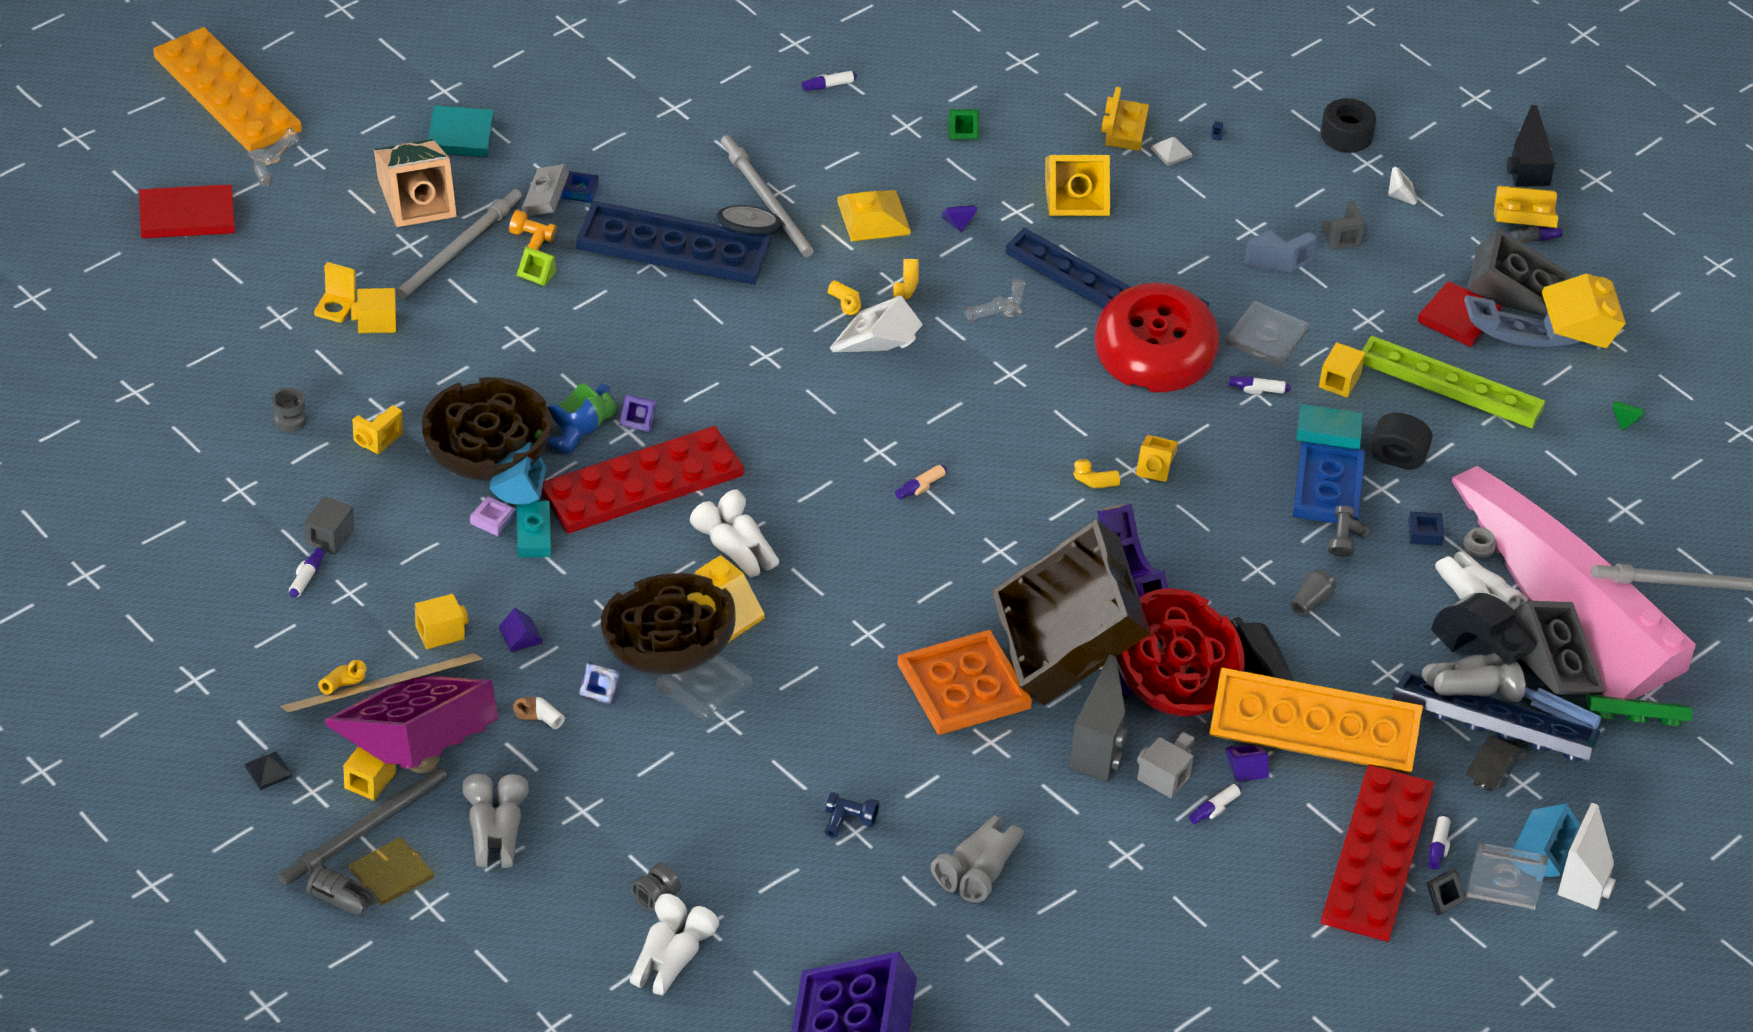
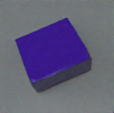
[1226,744,1269,782]

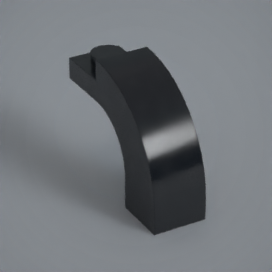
[1431,593,1536,665]

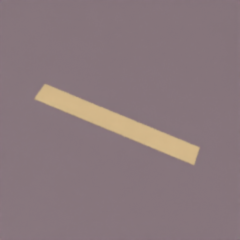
[280,653,483,712]

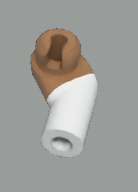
[513,697,565,729]

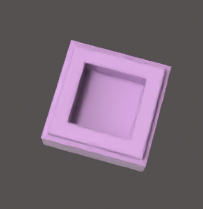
[470,496,516,536]

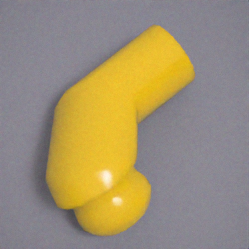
[828,280,861,315]
[1073,459,1120,489]
[318,660,367,695]

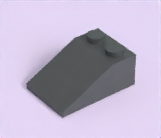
[1467,228,1572,316]
[1514,601,1606,695]
[1069,654,1128,782]

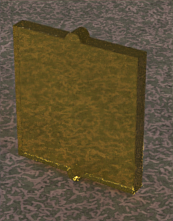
[349,837,434,906]

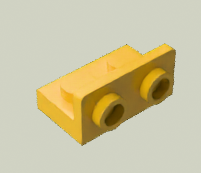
[1101,87,1149,151]
[1493,185,1558,228]

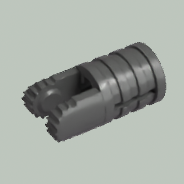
[306,865,377,915]

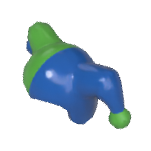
[535,383,618,454]

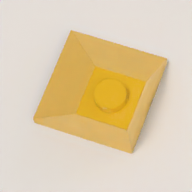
[1045,155,1110,216]
[837,190,911,242]
[687,555,765,642]

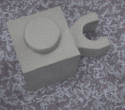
[1137,732,1195,799]

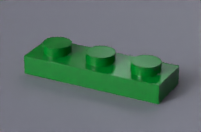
[1586,694,1693,726]

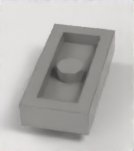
[522,164,569,216]

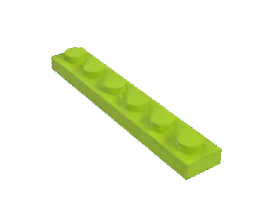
[1362,335,1545,429]

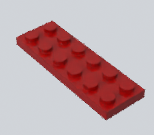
[541,426,744,534]
[1320,764,1434,942]

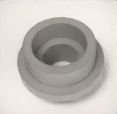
[1463,528,1496,558]

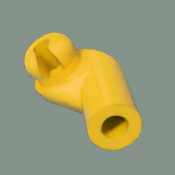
[893,259,919,300]

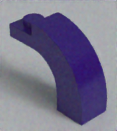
[1097,503,1168,598]

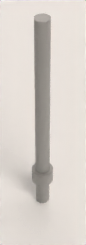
[721,135,814,257]
[396,189,522,299]
[1591,563,1753,591]

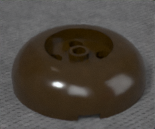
[422,377,552,481]
[600,573,736,675]

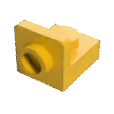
[352,405,404,455]
[1136,435,1178,482]

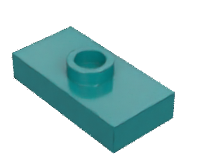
[516,501,551,558]

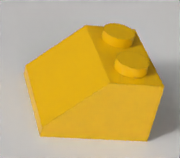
[1541,273,1626,348]

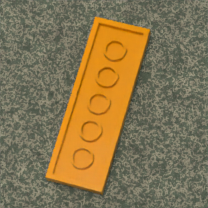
[153,27,302,154]
[1209,668,1423,774]

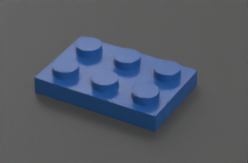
[1292,441,1365,523]

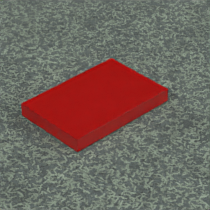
[139,184,235,238]

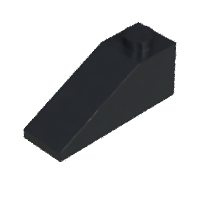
[1507,105,1555,187]

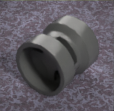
[272,387,306,433]
[631,862,681,912]

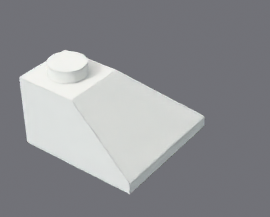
[830,295,923,353]
[1557,803,1616,910]

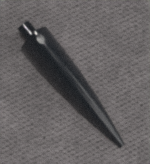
[1231,617,1294,681]

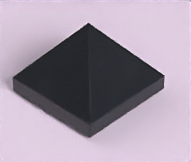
[245,751,292,790]
[1426,869,1466,915]

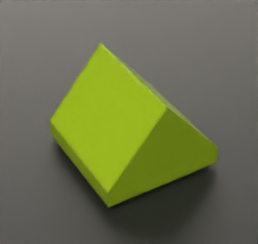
[516,246,557,286]

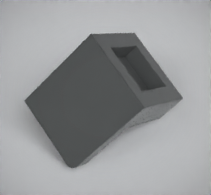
[1322,201,1365,250]
[305,497,354,555]

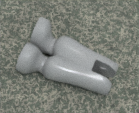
[1422,653,1525,703]
[462,774,529,868]
[931,815,1024,903]

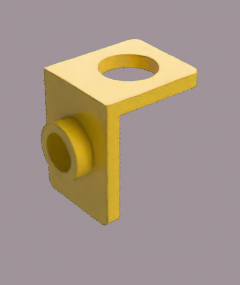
[314,262,356,323]

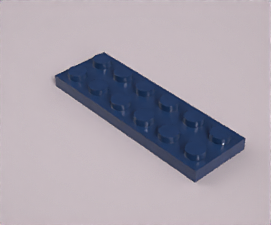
[576,200,771,285]
[1392,671,1600,761]

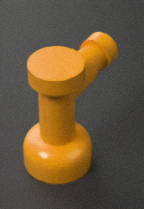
[509,210,557,251]

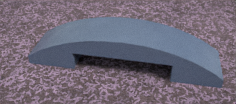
[1464,295,1581,347]

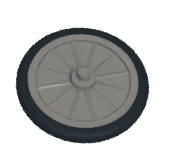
[717,205,781,235]

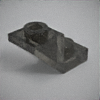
[1465,734,1529,791]

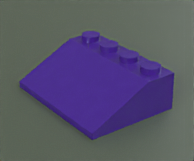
[791,951,917,1032]

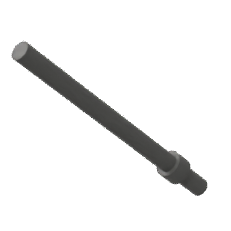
[277,767,448,887]

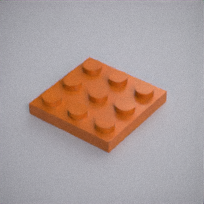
[897,630,1032,735]

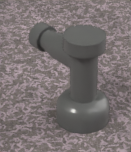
[1328,506,1370,556]

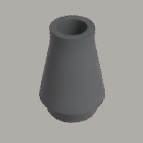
[1290,569,1336,616]

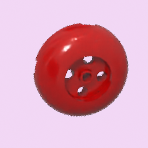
[1094,282,1220,392]
[1116,588,1245,717]

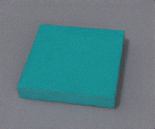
[428,105,494,157]
[1296,404,1363,450]

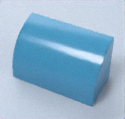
[489,442,547,504]
[1510,803,1581,877]

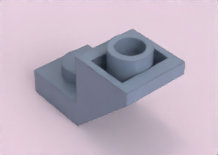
[1244,230,1317,272]

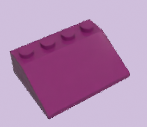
[325,675,498,769]

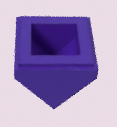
[499,608,543,652]

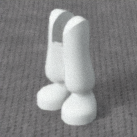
[690,489,779,578]
[1435,551,1528,610]
[630,893,719,996]

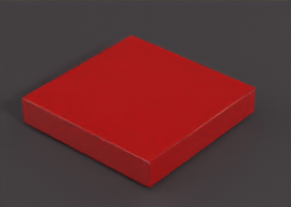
[1417,281,1502,347]

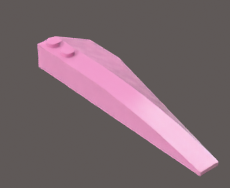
[1452,466,1696,699]

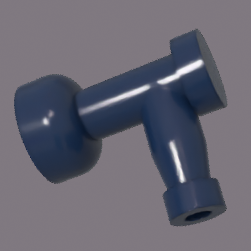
[825,792,880,838]

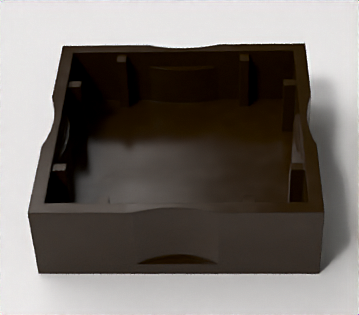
[991,519,1151,705]

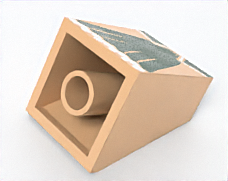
[374,139,457,227]

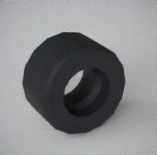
[1320,98,1376,153]
[1370,413,1433,470]

